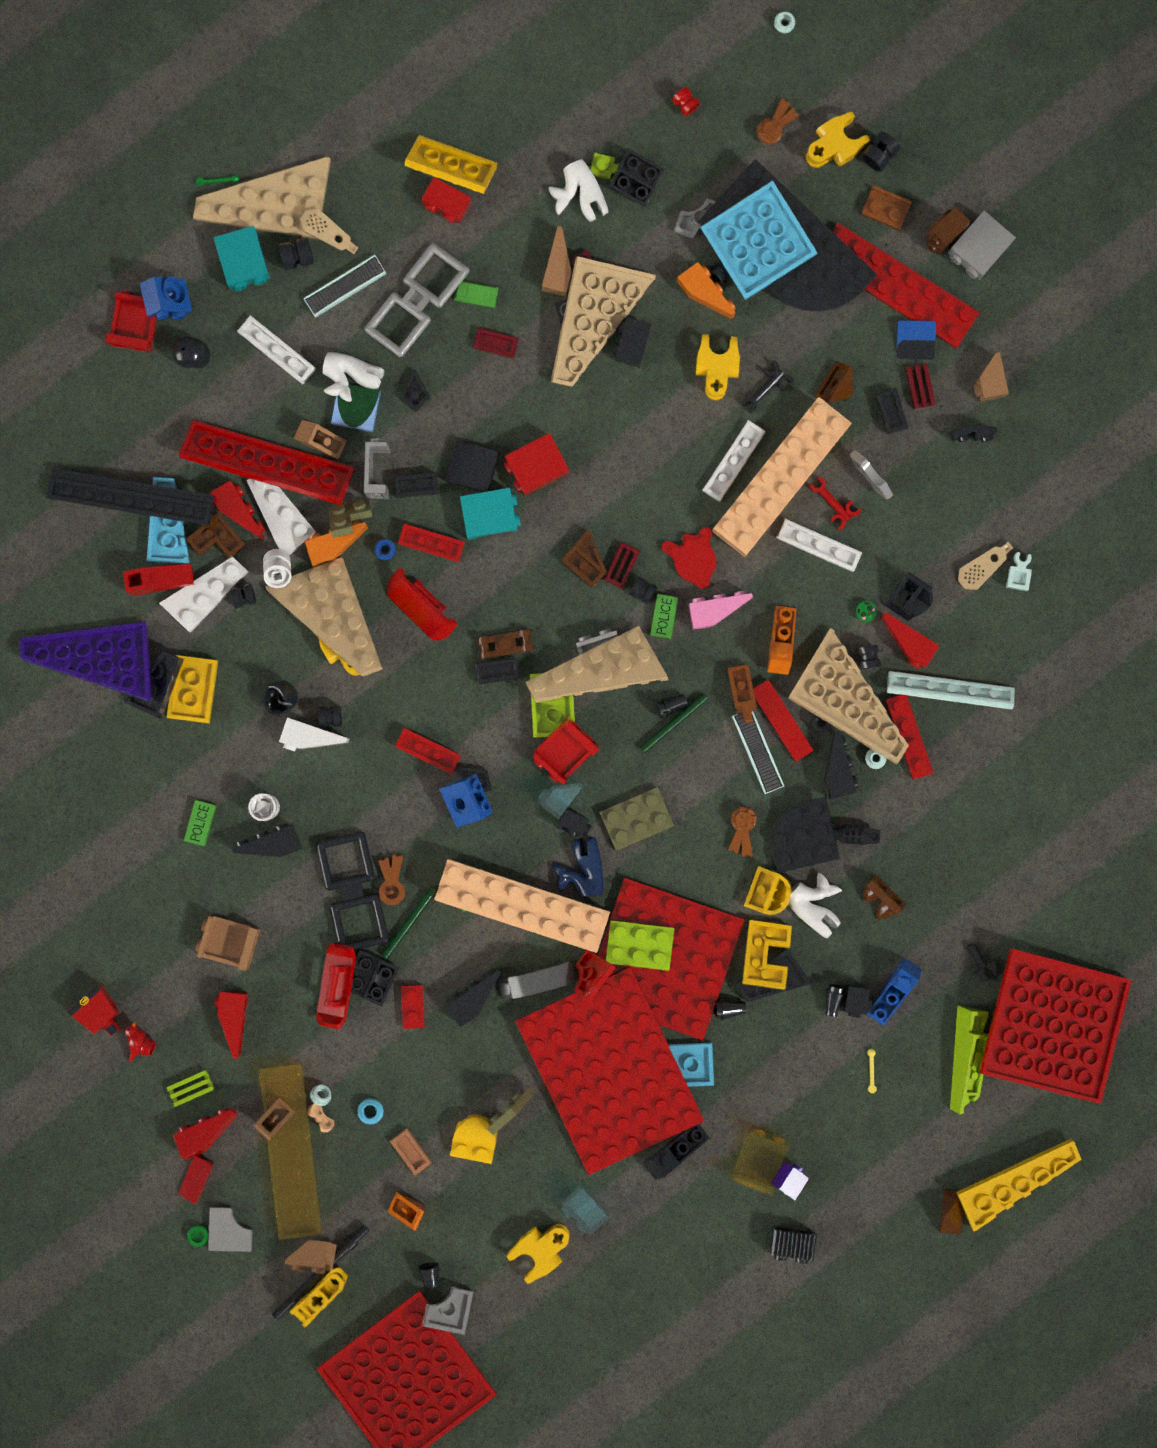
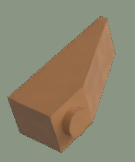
[542,226,572,297]

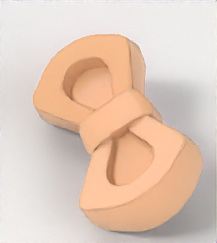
[307,1103,334,1132]

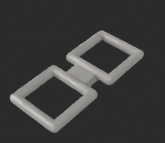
[365,243,469,357]

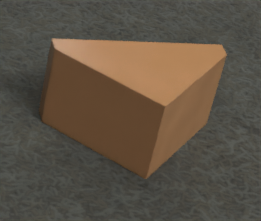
[253,1097,295,1140]

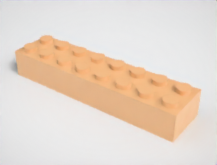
[712,397,852,557]
[434,859,610,953]

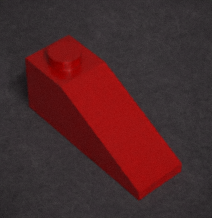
[881,612,939,669]
[215,990,248,1059]

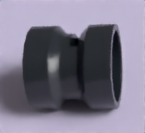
[629,576,657,605]
[230,583,256,609]
[857,645,881,669]
[318,705,342,728]

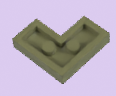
[328,498,373,538]
[487,1086,536,1135]

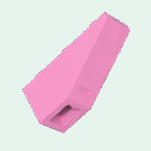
[688,591,753,630]

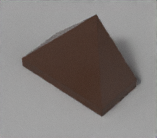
[814,361,853,403]
[939,1190,963,1235]

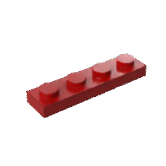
[885,695,934,780]

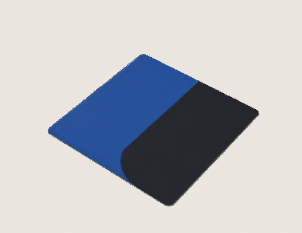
[896,321,936,360]

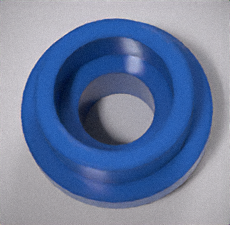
[374,539,396,560]

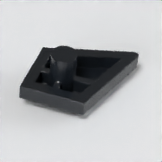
[401,369,430,412]
[455,767,492,792]

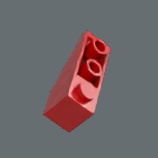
[209,480,266,539]
[123,564,194,597]
[173,1108,238,1160]

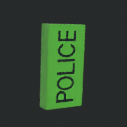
[650,594,678,639]
[184,800,217,846]

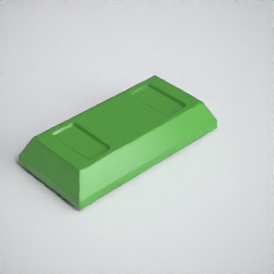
[454,281,499,308]

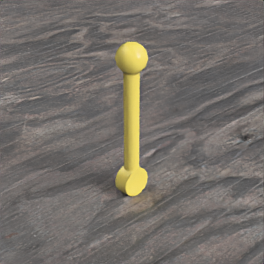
[867,1048,877,1093]

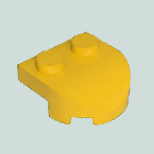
[744,866,791,915]
[450,1114,497,1164]

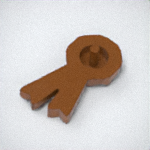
[757,98,799,144]
[729,806,757,857]
[379,854,405,905]

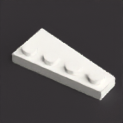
[247,478,317,555]
[159,557,248,633]

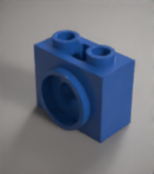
[140,276,192,320]
[439,774,493,828]

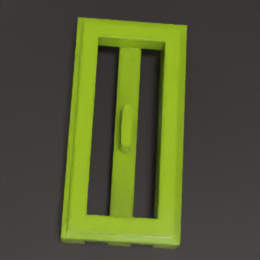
[166,1069,215,1107]

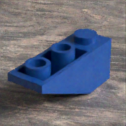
[867,958,922,1026]

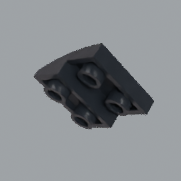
[609,148,664,207]
[445,441,500,492]
[351,949,399,1006]

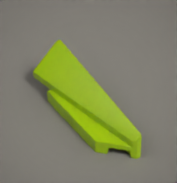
[950,1006,989,1114]

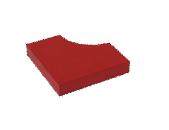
[574,950,615,1002]

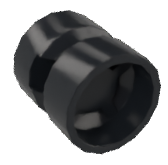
[861,131,901,172]
[279,237,314,271]

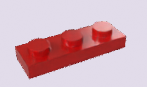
[398,524,465,563]
[395,728,461,774]

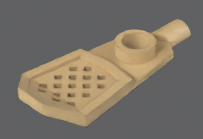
[299,208,358,254]
[958,542,1013,590]

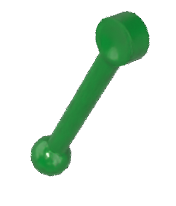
[196,174,240,186]

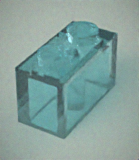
[561,1183,609,1236]

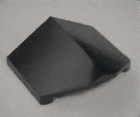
[885,572,933,621]

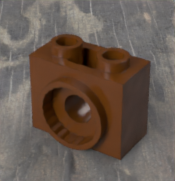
[925,207,970,255]

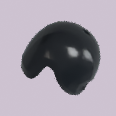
[173,336,211,369]
[262,680,298,716]

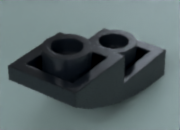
[950,425,998,443]

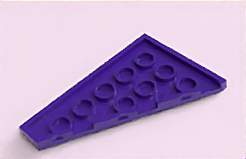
[20,622,152,701]

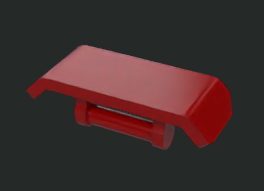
[386,568,457,640]
[316,943,356,1029]

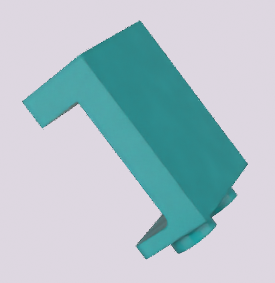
[213,225,271,291]
[460,488,521,540]

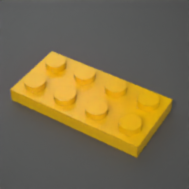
[405,135,498,194]

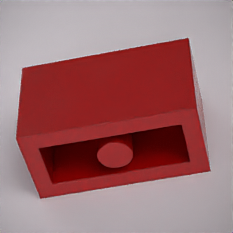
[422,177,472,224]

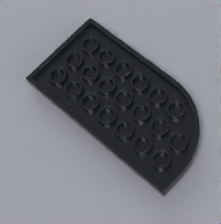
[697,159,877,312]

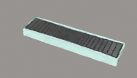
[303,255,386,318]
[732,711,784,794]

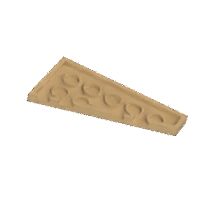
[526,626,668,703]

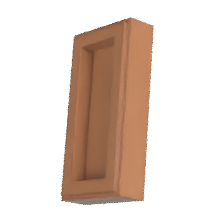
[390,1128,432,1175]

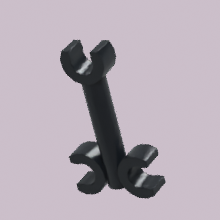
[741,360,794,413]

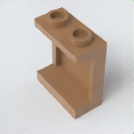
[195,915,260,971]

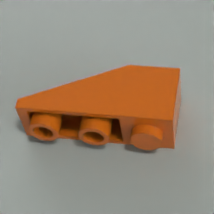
[677,262,736,319]
[305,520,368,567]
[767,606,797,675]

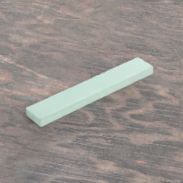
[887,671,1015,709]

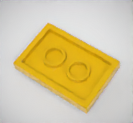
[166,655,218,724]

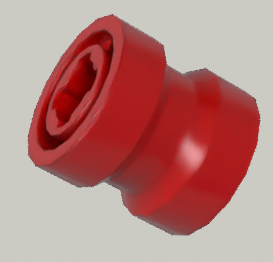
[672,86,701,117]

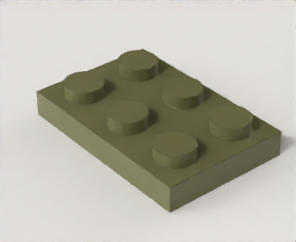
[599,787,674,851]

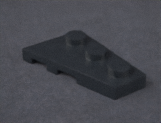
[124,651,184,718]
[735,949,812,1002]

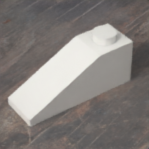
[279,718,349,751]

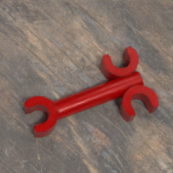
[809,477,861,531]

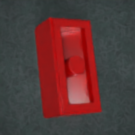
[178,1155,215,1204]

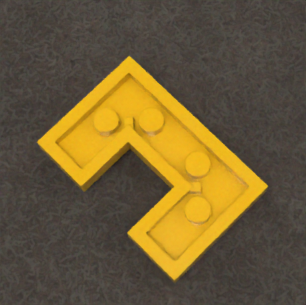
[742,920,792,990]

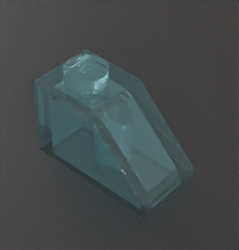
[538,783,584,819]

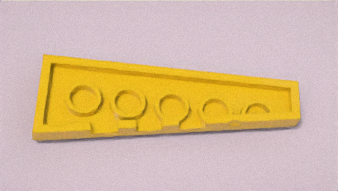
[956,1139,1082,1231]

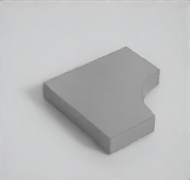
[208,1206,253,1252]
[422,1287,474,1335]

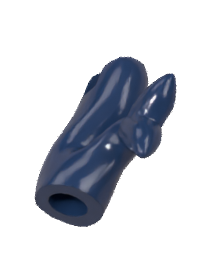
[552,837,603,897]

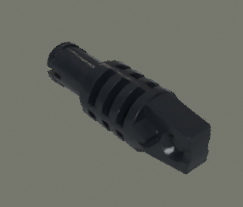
[833,825,880,845]

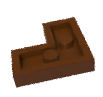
[186,512,246,558]

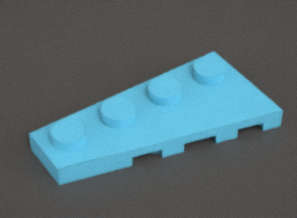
[147,477,190,564]

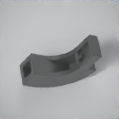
[497,961,576,1000]

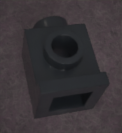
[557,809,591,837]

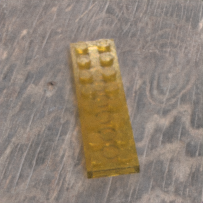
[259,1063,322,1240]

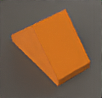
[387,1192,426,1230]

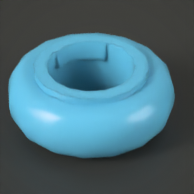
[357,1098,384,1124]

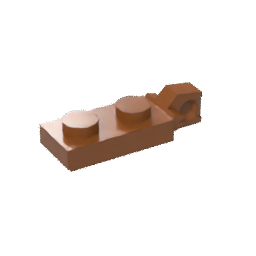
[727,664,756,724]

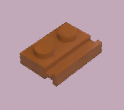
[861,186,912,231]

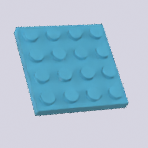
[701,181,817,300]

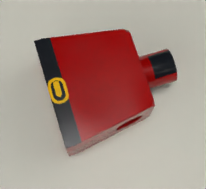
[67,983,120,1036]

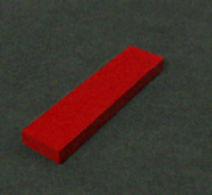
[753,680,814,762]

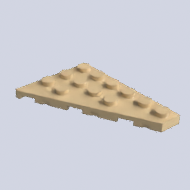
[193,157,331,239]
[551,257,656,387]
[265,557,382,677]
[788,628,909,764]

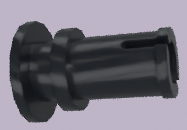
[654,693,688,719]

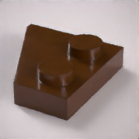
[561,530,607,588]

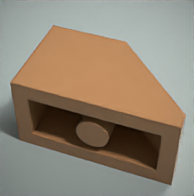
[974,352,1009,402]
[294,420,347,460]

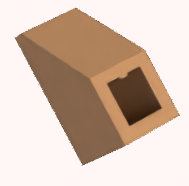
[285,1240,336,1274]

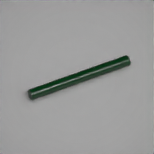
[639,693,709,753]
[381,886,437,959]

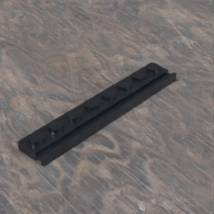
[47,468,216,526]

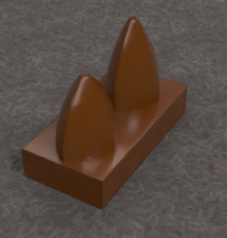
[863,874,906,919]

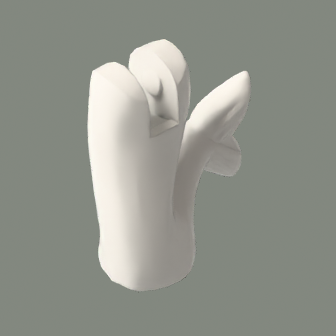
[549,159,608,222]
[323,352,384,402]
[788,873,842,938]

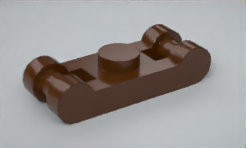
[477,629,534,660]

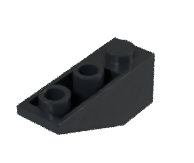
[824,731,858,799]
[231,823,303,857]
[446,968,502,1027]
[643,1124,710,1180]

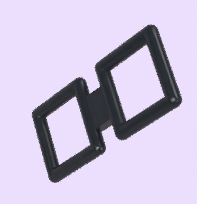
[316,831,389,950]

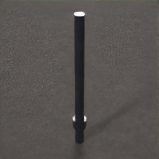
[272,1225,370,1320]

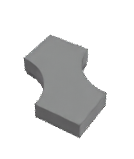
[674,198,716,239]
[850,450,893,500]

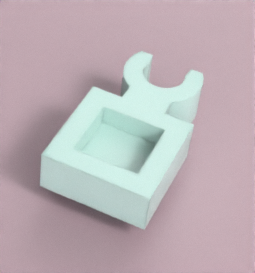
[1006,552,1032,591]

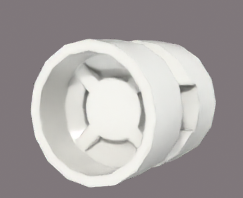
[263,549,291,588]
[248,793,280,821]

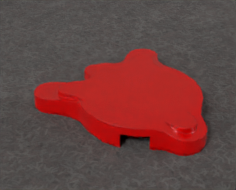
[662,527,716,589]

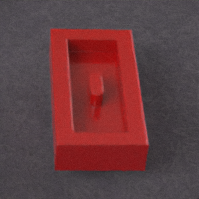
[401,985,425,1029]

